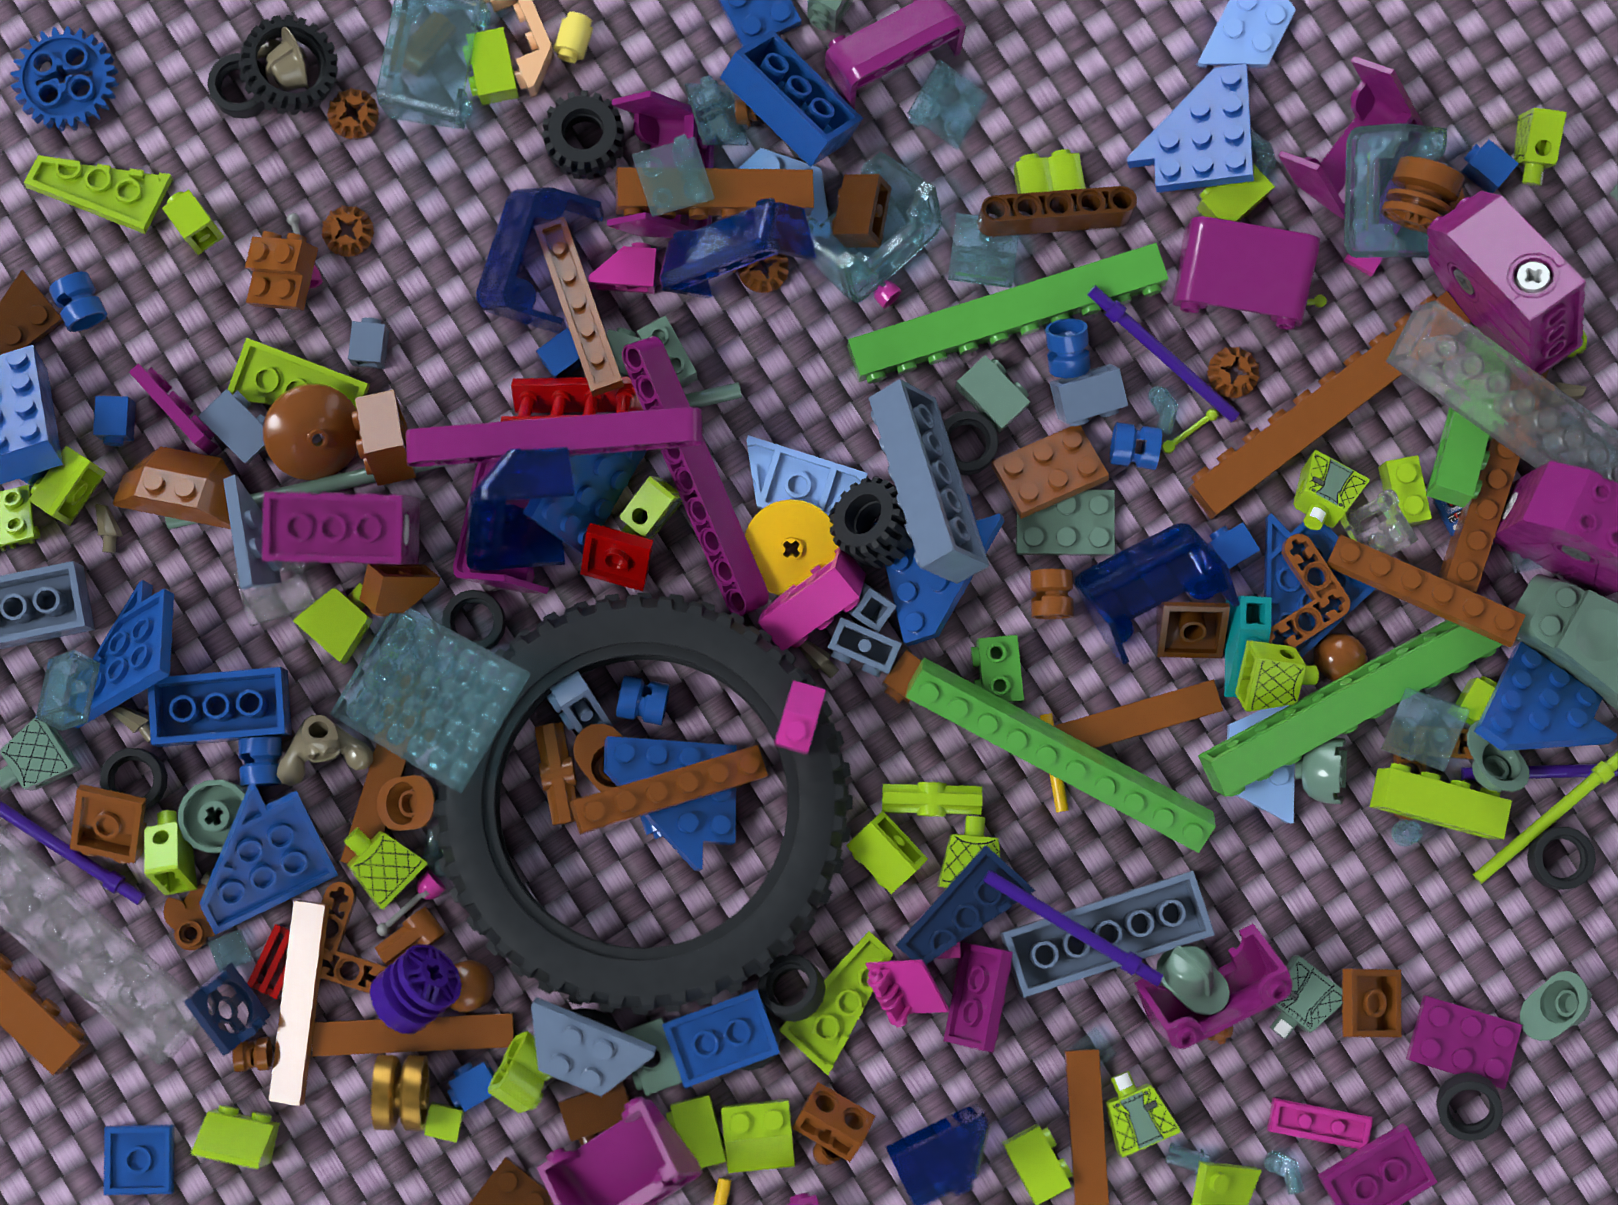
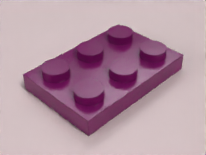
[129,363,218,455]
[943,942,1013,1053]
[1406,995,1522,1090]
[1317,1123,1438,1205]

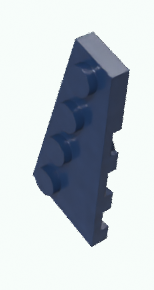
[896,845,1036,965]

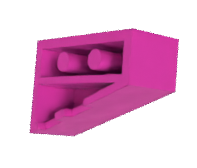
[758,547,866,651]

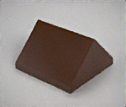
[1156,602,1230,658]

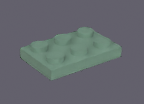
[1016,490,1115,556]

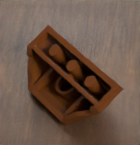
[113,446,232,529]

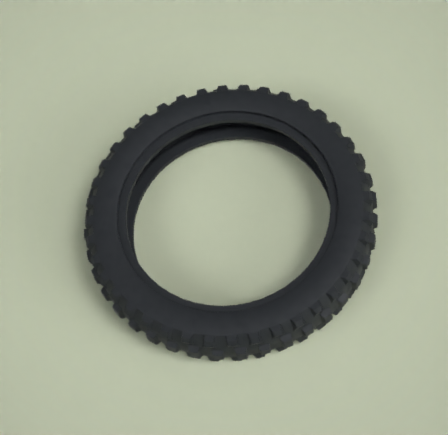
[432,593,853,1014]

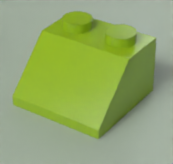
[29,446,106,526]
[721,1099,795,1173]
[191,1105,280,1169]

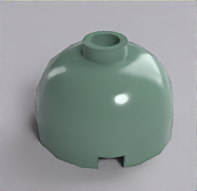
[1295,738,1347,805]

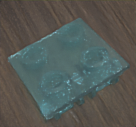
[907,59,988,149]
[684,75,748,146]
[632,135,715,217]

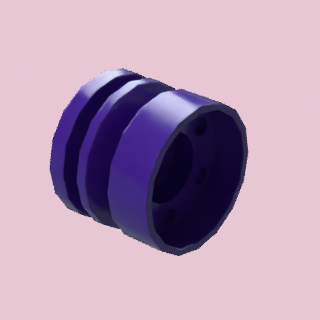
[370,944,462,1034]

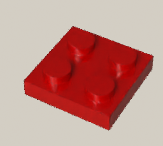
[580,523,654,592]

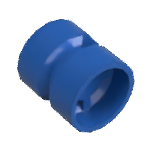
[49,271,107,332]
[1045,319,1091,378]
[1109,422,1162,470]
[616,675,670,726]
[238,737,283,787]

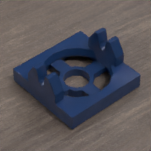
[183,962,271,1056]

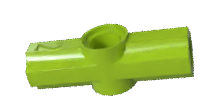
[882,782,982,817]

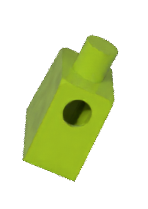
[293,583,373,665]
[144,810,197,896]

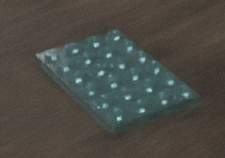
[330,608,531,793]

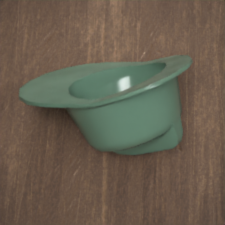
[1467,720,1530,793]
[1156,945,1230,1015]
[1520,971,1592,1041]

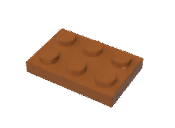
[991,425,1109,519]

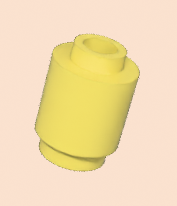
[553,12,593,63]

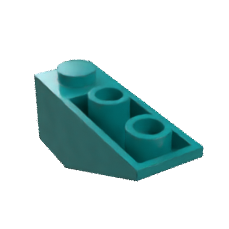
[1224,596,1272,698]

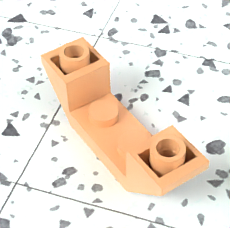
[482,0,554,97]

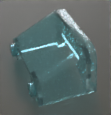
[377,0,491,129]
[1344,123,1447,259]
[789,151,942,303]

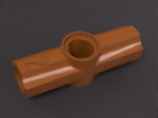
[535,722,578,826]

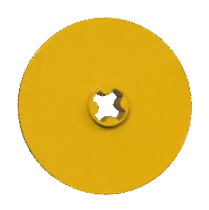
[745,499,839,596]

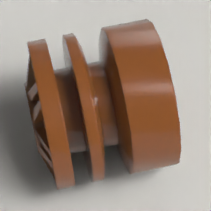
[1381,156,1465,233]

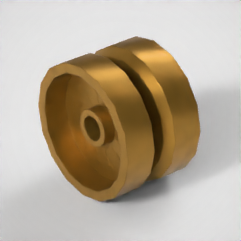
[371,1055,430,1131]

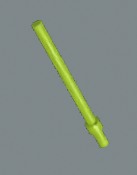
[1472,751,1618,884]

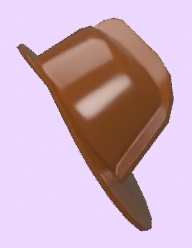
[573,723,622,792]
[377,775,435,831]

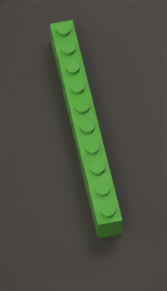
[847,243,1169,384]
[1198,620,1503,797]
[906,657,1216,853]

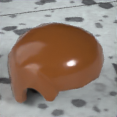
[1314,633,1368,681]
[450,960,495,1012]

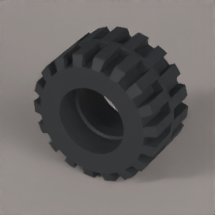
[542,90,625,180]
[829,477,914,568]

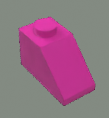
[588,242,658,294]
[775,680,826,755]

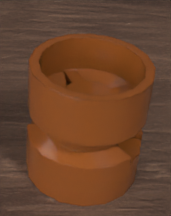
[1030,569,1074,619]

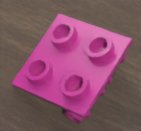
[866,960,950,1028]

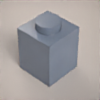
[348,317,389,369]
[848,582,896,633]

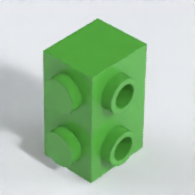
[971,635,1024,704]

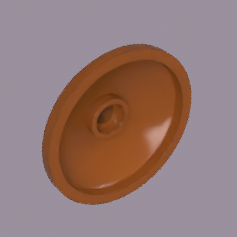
[263,383,360,480]

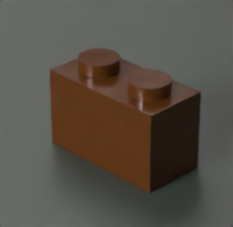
[832,174,892,248]
[558,1079,631,1145]

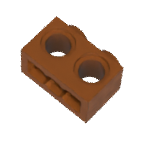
[792,1082,876,1162]

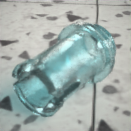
[1391,820,1423,847]
[1165,1142,1210,1176]

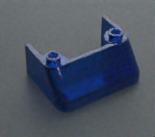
[476,187,604,334]
[660,198,816,299]
[465,447,575,571]
[1075,523,1240,665]
[885,1104,990,1205]

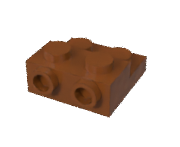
[245,231,318,311]
[70,784,147,864]
[1343,969,1401,1037]

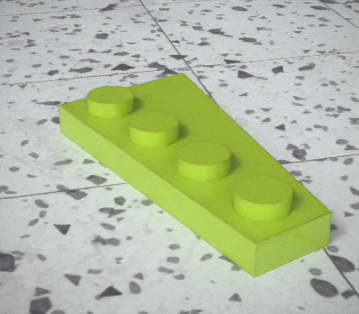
[24,155,173,234]
[227,338,370,407]
[779,931,894,1075]
[1191,1161,1262,1205]

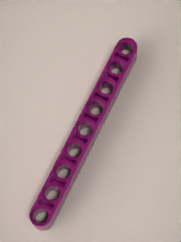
[622,336,769,616]
[406,407,703,467]

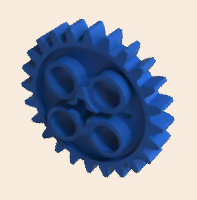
[11,26,119,132]

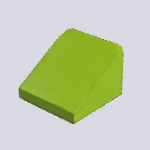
[424,1102,465,1143]

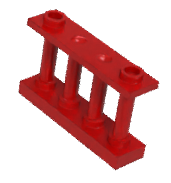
[501,376,644,422]

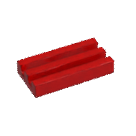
[247,924,290,999]

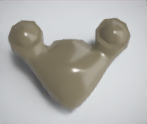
[276,715,374,786]

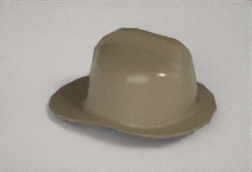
[265,27,309,92]

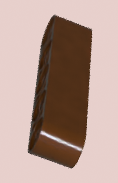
[977,186,1137,237]

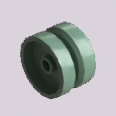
[178,780,247,854]

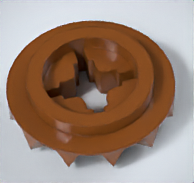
[327,87,379,139]
[321,205,374,257]
[738,241,789,293]
[1207,347,1260,398]

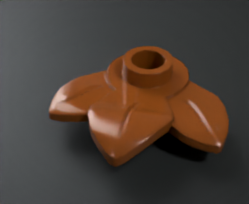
[163,884,222,950]

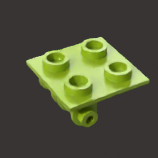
[0,484,41,551]

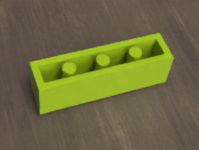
[1370,763,1512,839]

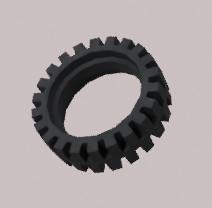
[238,15,338,115]

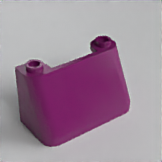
[1173,216,1320,330]
[1134,924,1293,1049]
[537,1097,703,1205]

